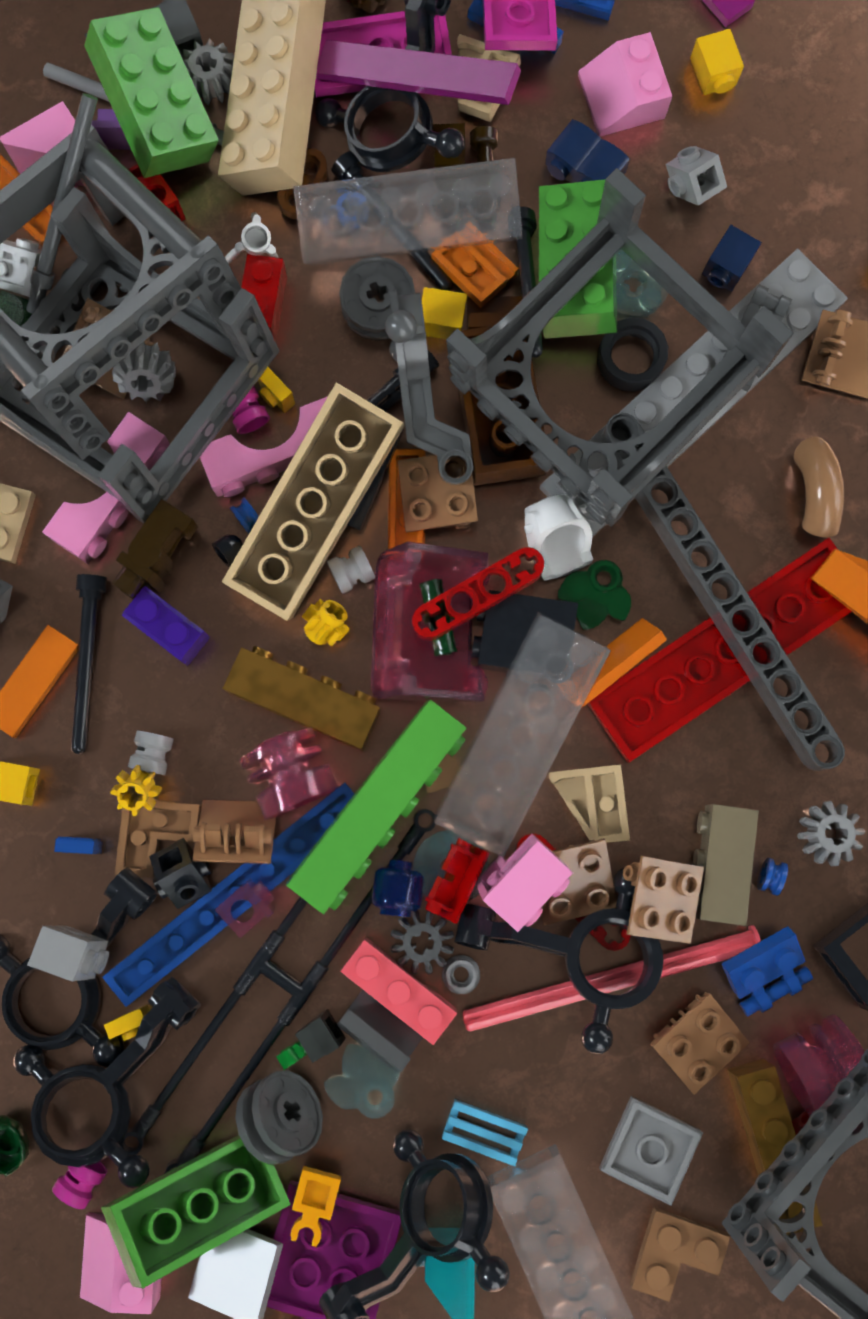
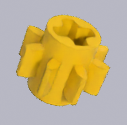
[302,599,350,646]
[110,765,162,816]

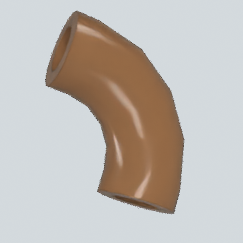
[794,436,844,537]

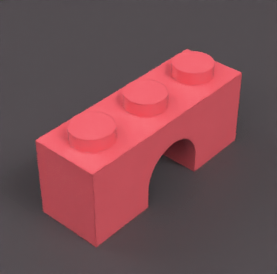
[340,937,457,1045]

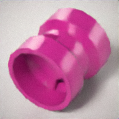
[233,386,270,434]
[52,1162,108,1209]

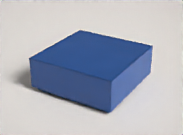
[54,836,103,854]

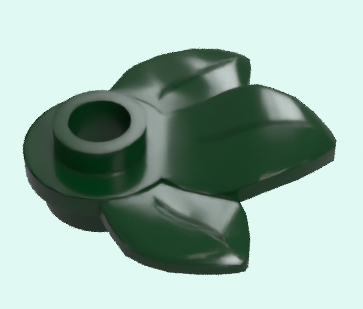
[557,560,631,630]

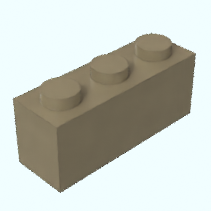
[693,804,759,926]

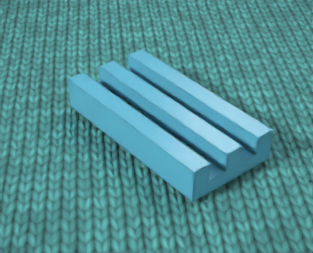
[442,1099,528,1166]

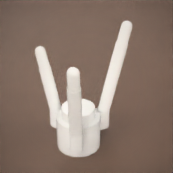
[225,212,279,264]

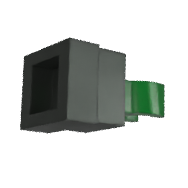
[276,1009,346,1070]

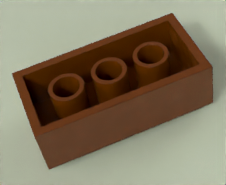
[459,326,547,486]

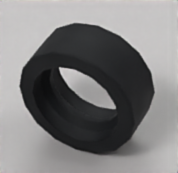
[597,317,669,392]

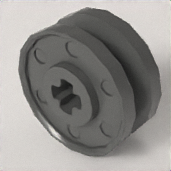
[339,256,415,341]
[235,1070,323,1165]

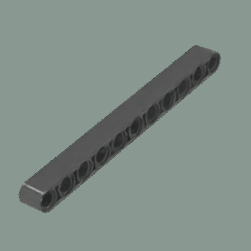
[601,413,845,771]

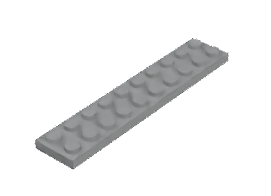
[539,248,848,537]

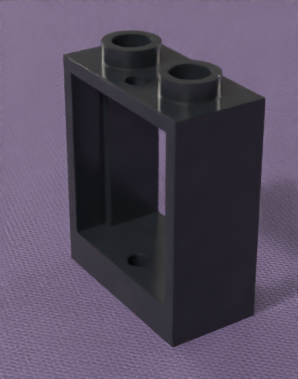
[813,903,868,1011]

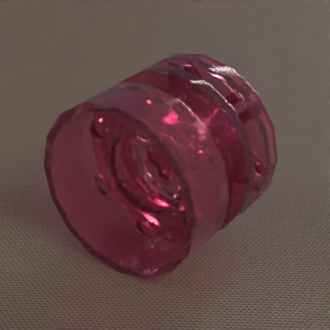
[239,727,339,820]
[773,1014,865,1116]

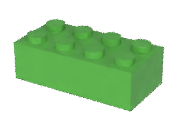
[84,7,219,178]
[539,179,617,339]
[101,1135,291,1289]

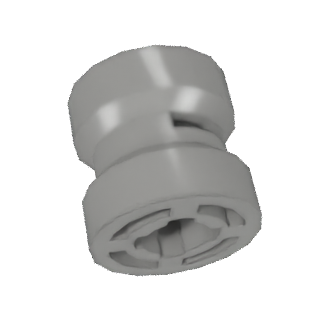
[327,545,376,594]
[128,730,174,775]

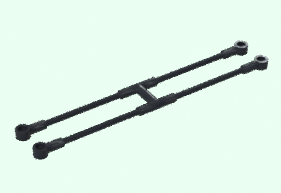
[120,809,437,1174]

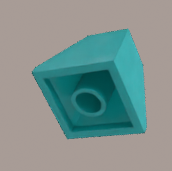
[419,1228,475,1319]

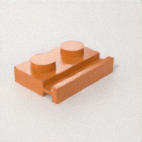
[431,221,519,308]

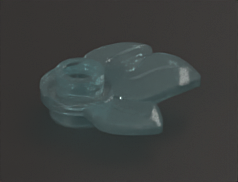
[324,1044,400,1119]

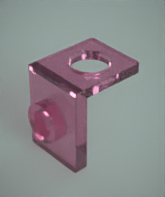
[215,878,275,938]

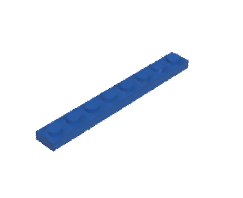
[102,782,354,1007]

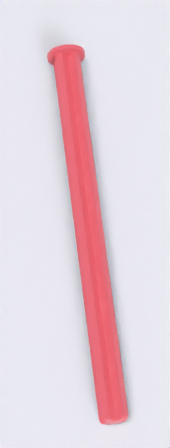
[462,925,761,1032]

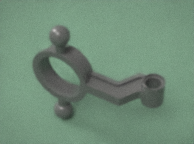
[385,289,473,485]

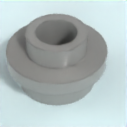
[442,955,480,994]

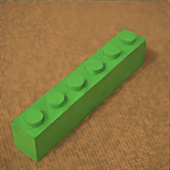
[286,699,467,915]

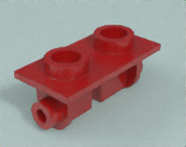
[425,838,490,924]

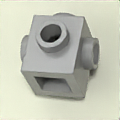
[666,146,727,205]

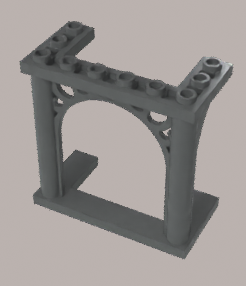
[0,125,241,460]
[446,168,794,527]
[0,187,279,523]
[722,1049,868,1319]

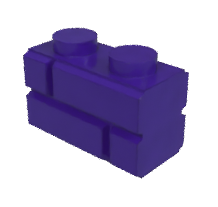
[121,586,210,666]

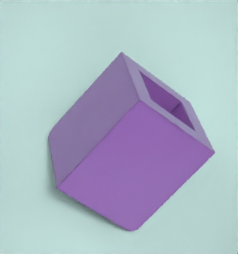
[91,109,131,150]

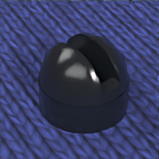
[212,534,243,567]

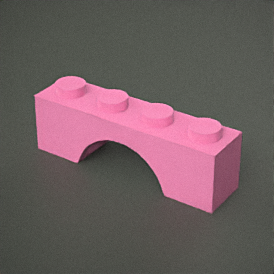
[200,396,328,497]
[42,412,170,564]

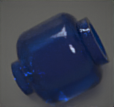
[372,860,424,917]

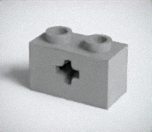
[27,926,109,982]

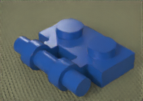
[722,926,814,1017]

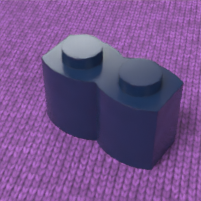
[545,119,630,183]

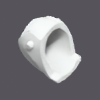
[524,494,593,581]

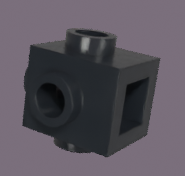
[149,838,212,909]

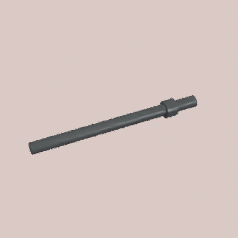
[26,93,98,314]

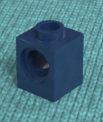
[702,225,762,292]

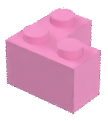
[475,834,572,932]

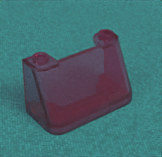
[371,541,491,703]

